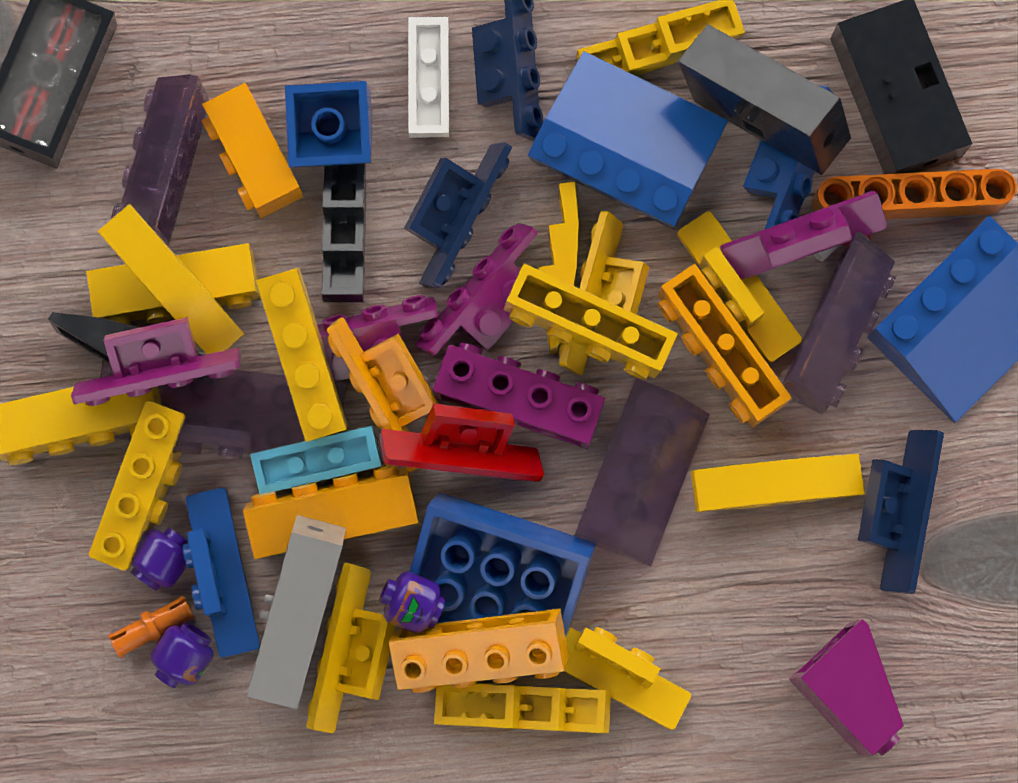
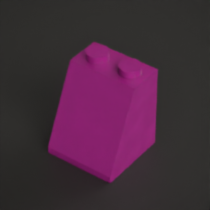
[789,619,904,756]

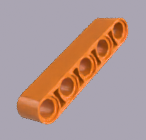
[812,169,1017,220]

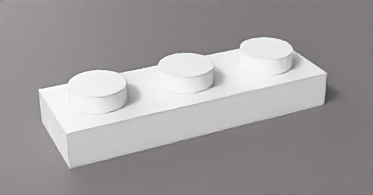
[408,17,449,138]

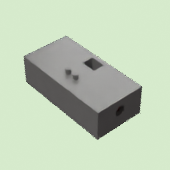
[247,515,346,709]

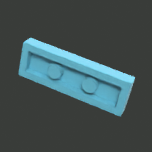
[250,425,382,494]

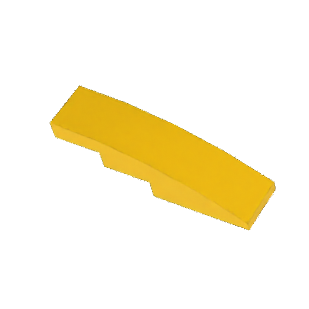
[576,0,745,76]
[538,181,579,354]
[98,204,245,354]
[690,454,865,512]
[434,684,611,733]

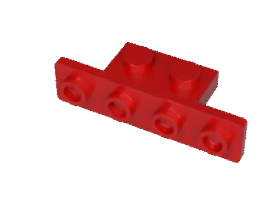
[379,403,544,482]

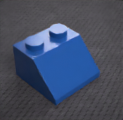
[285,81,373,168]

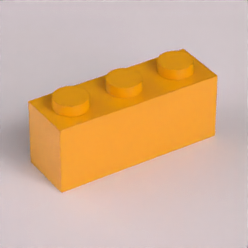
[201,83,304,218]

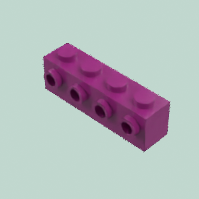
[432,342,605,450]

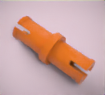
[108,595,195,658]

